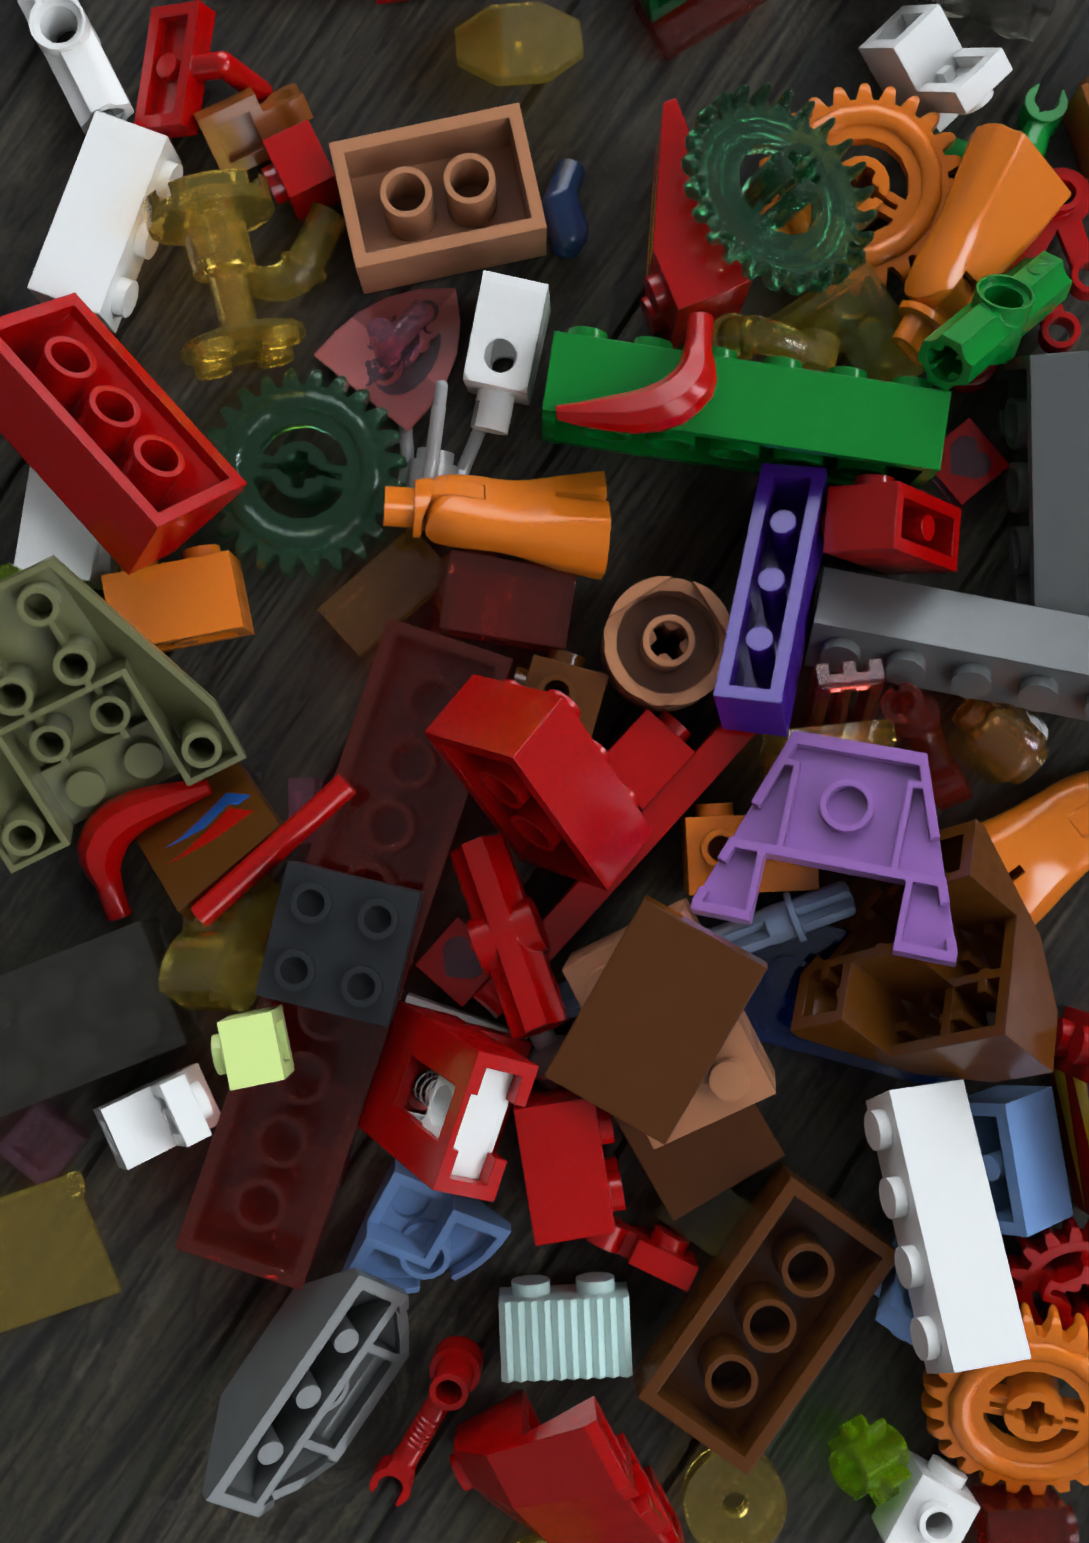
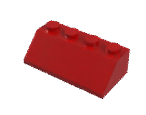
[0,293,247,575]

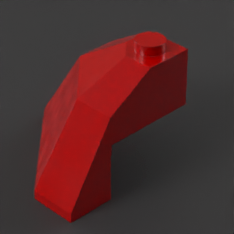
[449,1389,685,1543]

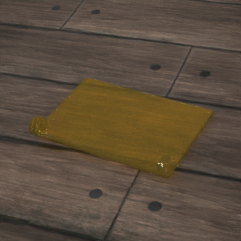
[0,1171,122,1333]

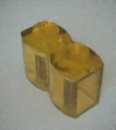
[159,876,281,1012]

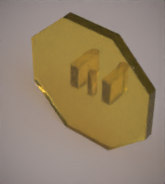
[455,1,584,86]

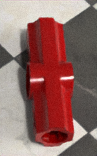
[450,833,570,1040]

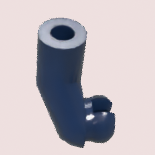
[541,158,589,259]

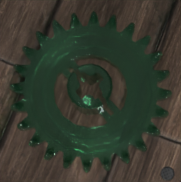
[681,83,878,295]
[206,369,408,579]

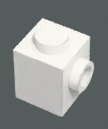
[871,1450,981,1543]

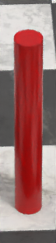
[190,773,357,927]

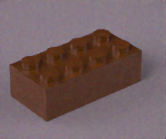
[634,1161,896,1476]

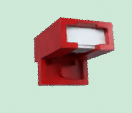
[358,1001,539,1202]

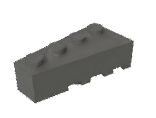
[993,350,1089,616]

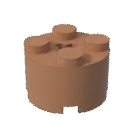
[600,576,730,712]

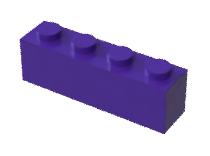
[713,463,829,737]

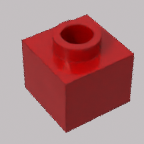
[261,119,341,221]

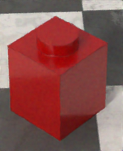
[608,709,695,810]

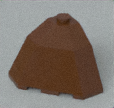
[790,819,1058,1082]

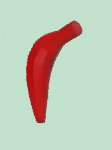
[555,312,717,434]
[77,780,212,921]

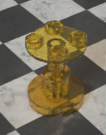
[142,169,307,380]

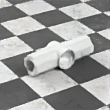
[17,0,134,135]

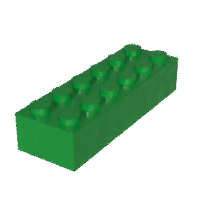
[542,326,952,489]

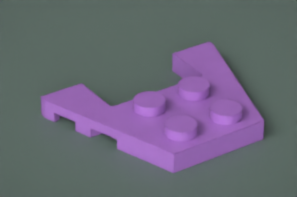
[690,730,958,967]

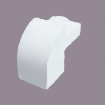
[858,4,1013,133]
[93,1063,224,1170]

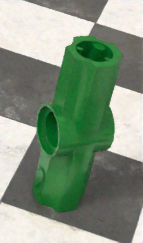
[917,251,1072,391]

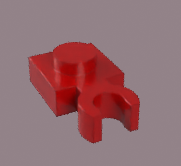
[586,1215,699,1292]

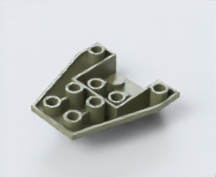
[0,555,247,874]

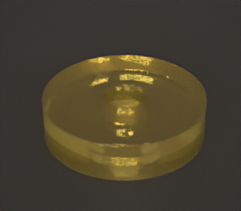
[682,1449,787,1543]

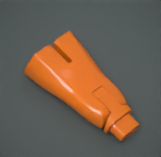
[891,123,1071,366]
[383,471,611,580]
[981,770,1089,925]

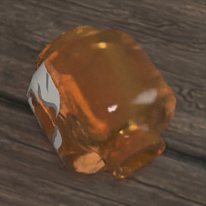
[951,699,1049,785]

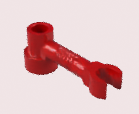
[369,1336,484,1507]

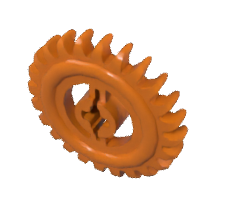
[754,83,962,299]
[921,1302,1089,1495]

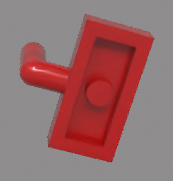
[134,0,273,138]

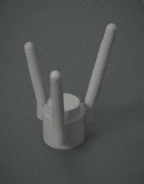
[398,360,486,488]

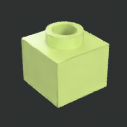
[211,1004,295,1091]

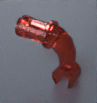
[881,683,974,811]

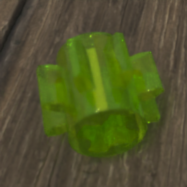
[828,1414,912,1506]

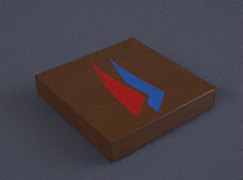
[135,761,283,922]

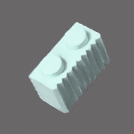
[498,1272,633,1383]

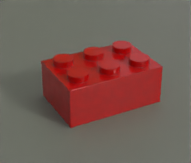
[424,674,653,891]

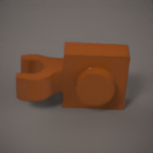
[193,83,314,180]

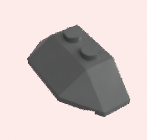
[202,1267,409,1518]

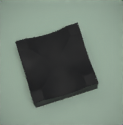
[255,861,424,1027]

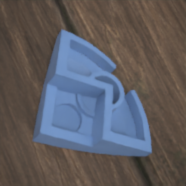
[342,1158,511,1294]

